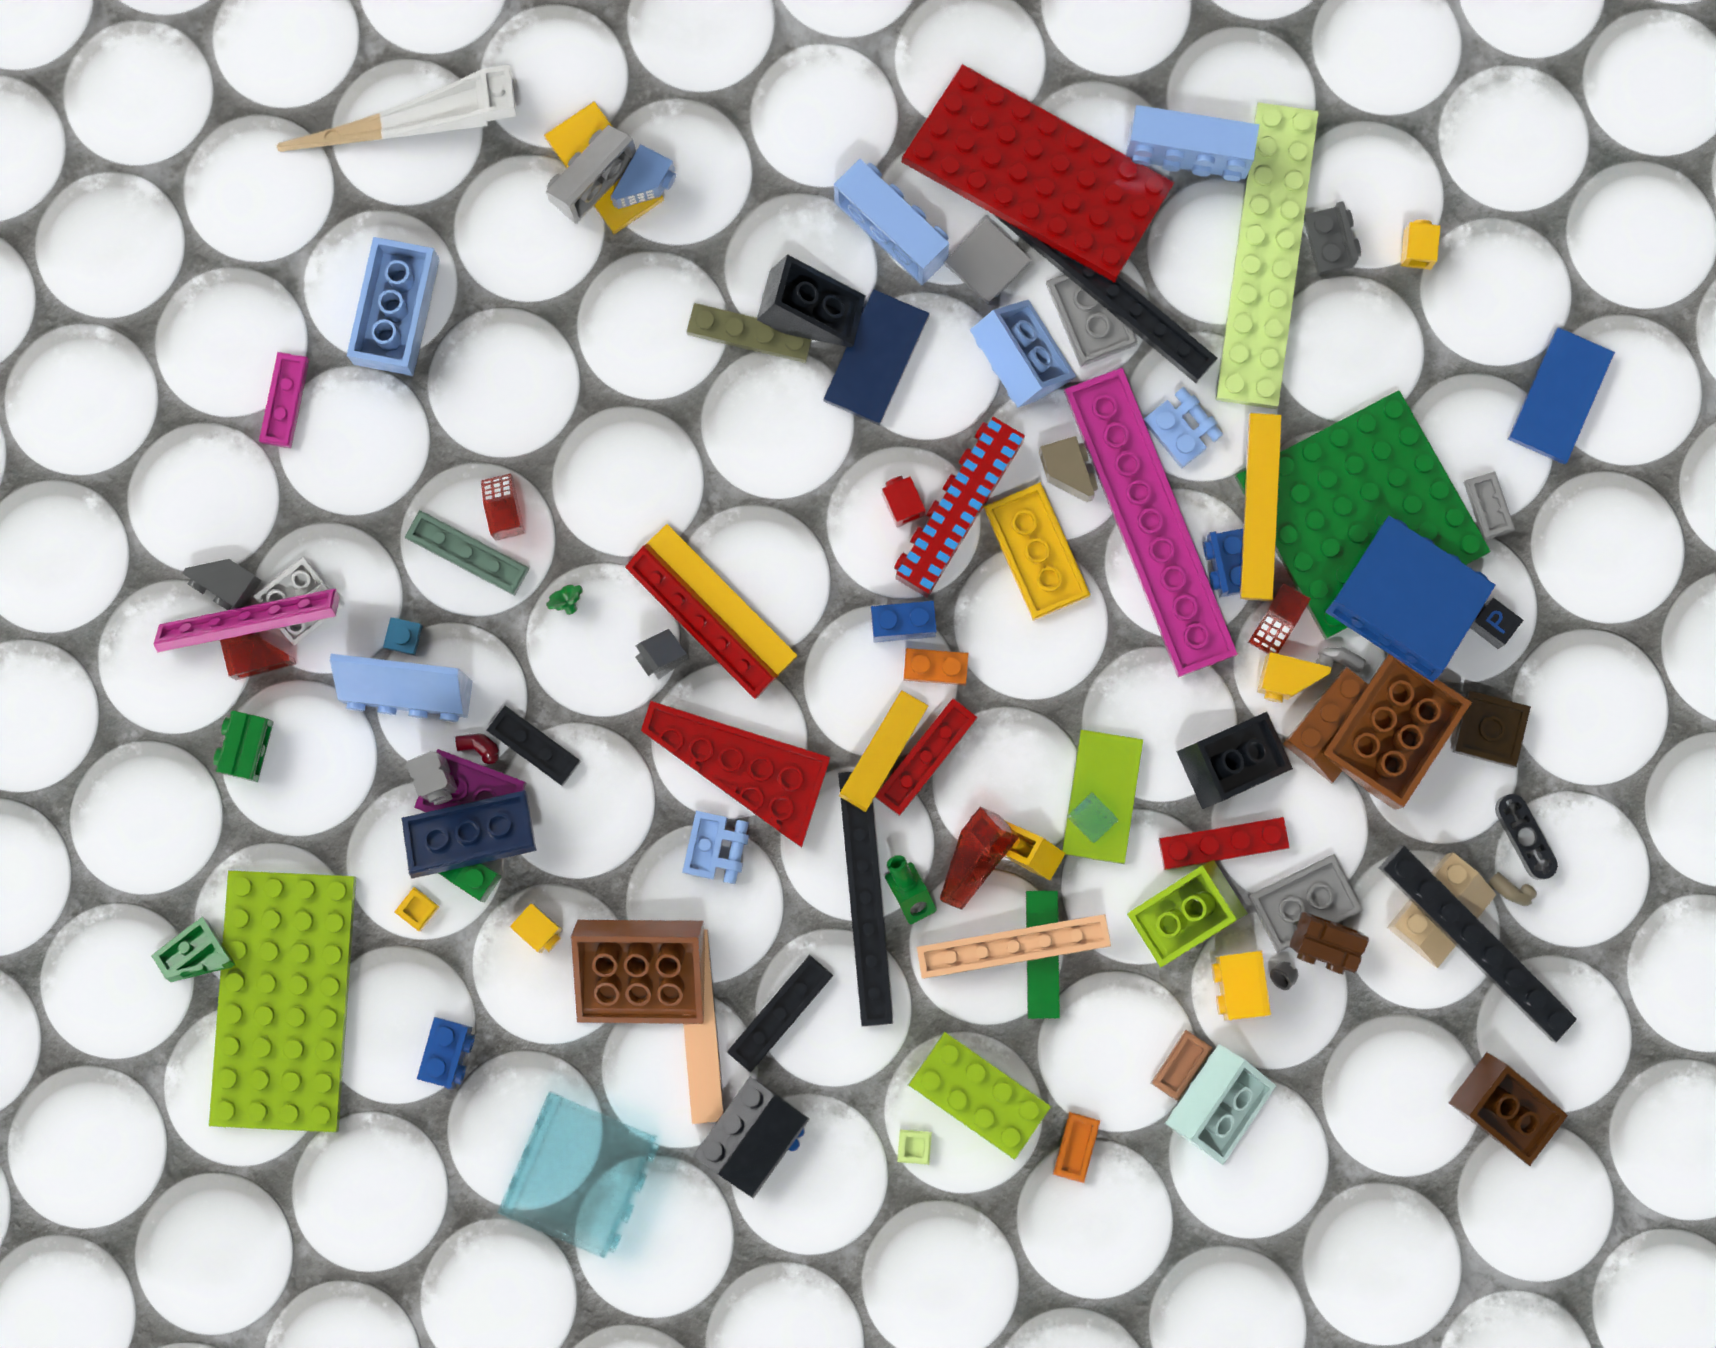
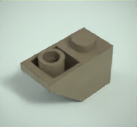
[1039,436,1098,502]

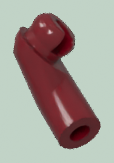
[455,733,499,764]

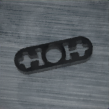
[1495,794,1558,880]

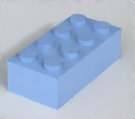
[1126,105,1259,181]
[834,159,949,286]
[346,237,440,376]

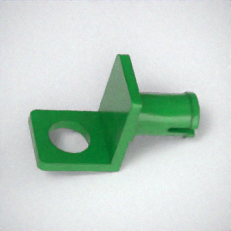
[885,855,937,925]

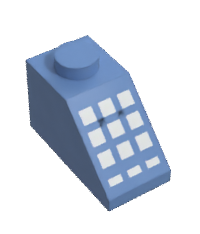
[611,144,677,209]

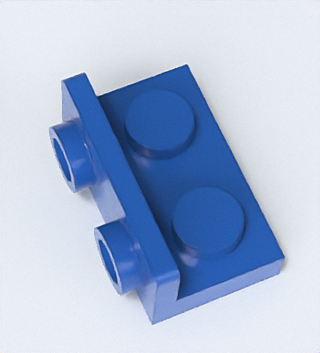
[1203,529,1243,598]
[417,1017,475,1089]

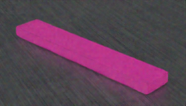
[153,589,340,652]

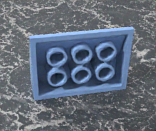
[330,654,473,722]

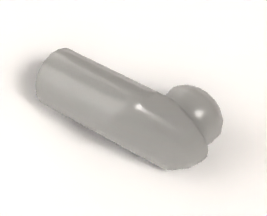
[1316,647,1365,673]

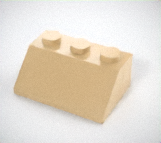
[1387,852,1497,968]

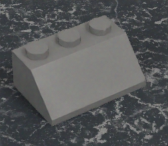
[545,125,636,224]

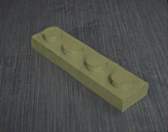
[686,303,812,363]

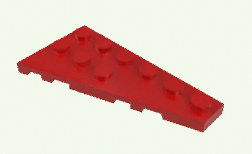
[641,701,831,848]

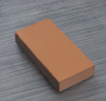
[1151,1030,1213,1101]

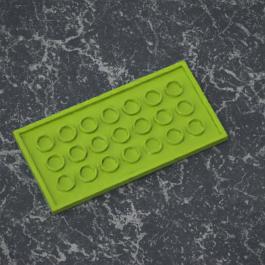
[209,870,356,1132]

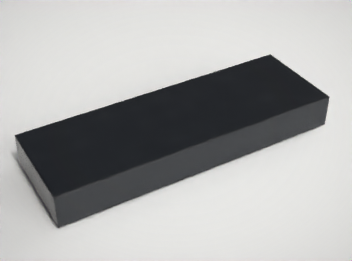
[486,706,581,786]

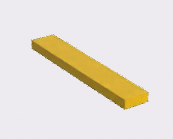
[1240,413,1282,601]
[645,524,798,676]

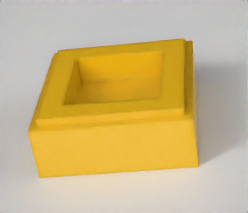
[394,887,440,932]

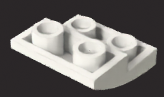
[253,557,343,646]

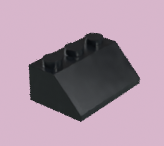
[693,1076,810,1199]

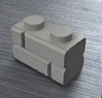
[406,751,458,805]

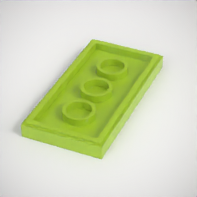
[1062,729,1143,864]

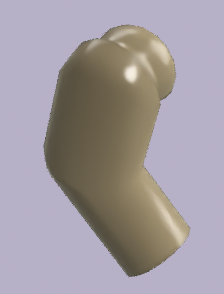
[1489,872,1537,906]

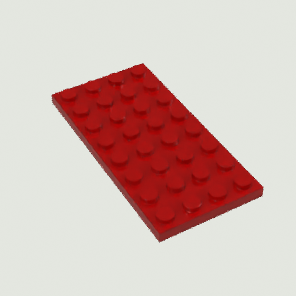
[901,64,1174,282]

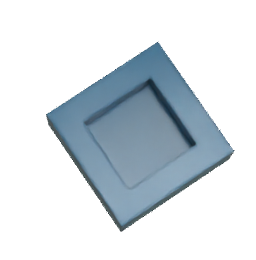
[383,617,423,656]

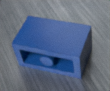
[871,601,937,643]

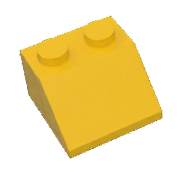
[1212,951,1271,1021]

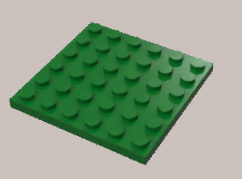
[1235,390,1491,640]

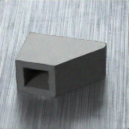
[182,559,261,610]
[635,629,689,680]

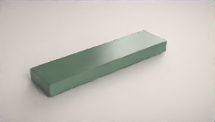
[405,510,529,596]

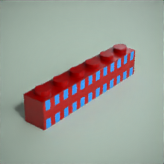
[894,417,1025,598]

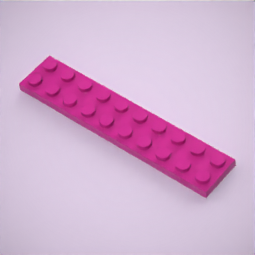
[1064,368,1238,678]

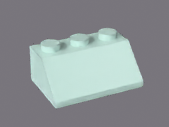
[1165,1044,1277,1165]

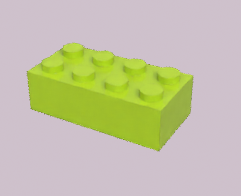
[908,1032,1051,1160]

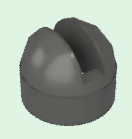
[1270,962,1299,990]

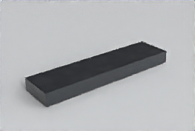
[727,955,834,1073]

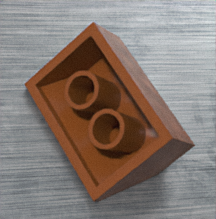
[1283,667,1368,784]

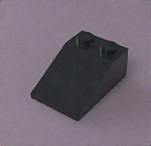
[757,254,866,348]
[1176,712,1293,809]

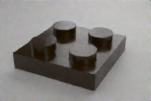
[1452,690,1531,768]

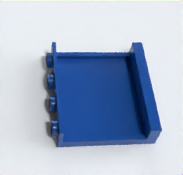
[1326,516,1496,682]

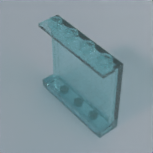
[497,1091,660,1258]

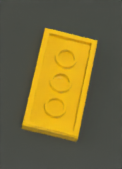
[544,102,664,234]
[983,482,1091,621]

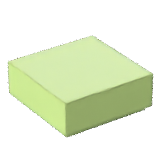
[897,1129,932,1165]

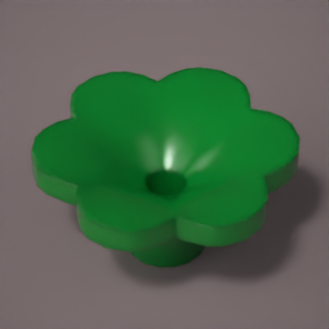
[546,584,583,615]

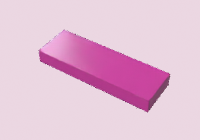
[259,352,310,449]

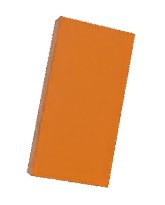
[1053,1112,1100,1183]

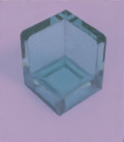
[1067,793,1118,843]

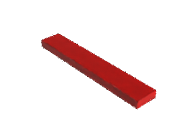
[625,544,778,699]

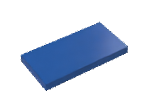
[1507,327,1615,465]

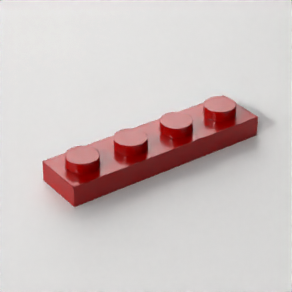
[875,698,978,817]
[1158,817,1290,870]

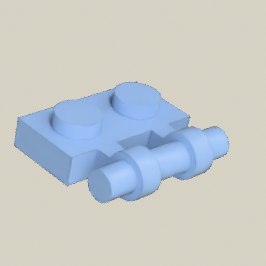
[1143,387,1223,469]
[682,811,749,884]

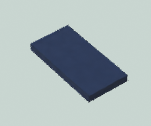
[823,289,930,426]
[401,790,537,879]

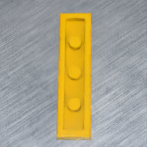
[839,690,928,812]

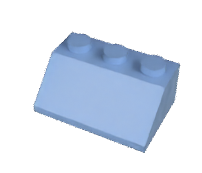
[970,300,1076,408]

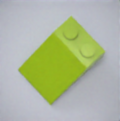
[1127,860,1248,968]

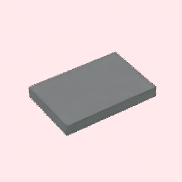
[1046,274,1138,367]
[1248,854,1363,953]

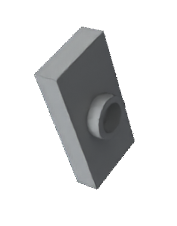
[1463,472,1515,540]

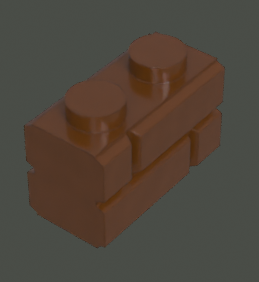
[1290,912,1369,975]

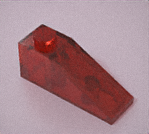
[939,807,1019,910]

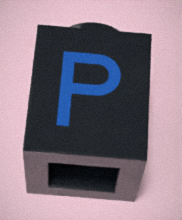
[1470,597,1524,649]

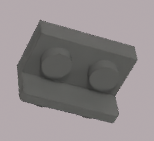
[1304,201,1361,275]

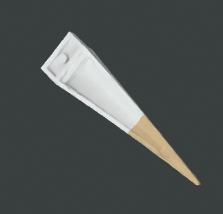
[276,65,517,151]

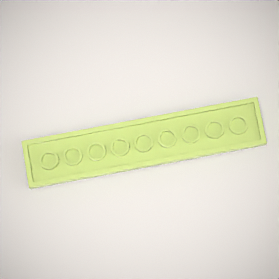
[1216,102,1319,409]

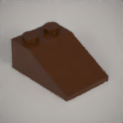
[1448,1052,1568,1166]

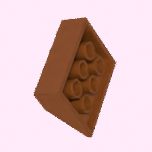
[1322,653,1472,810]
[571,920,705,1024]

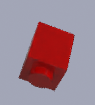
[882,476,926,528]

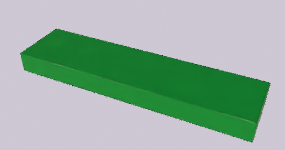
[1025,891,1060,1019]

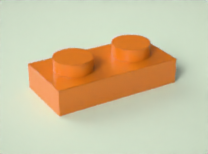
[904,648,968,686]

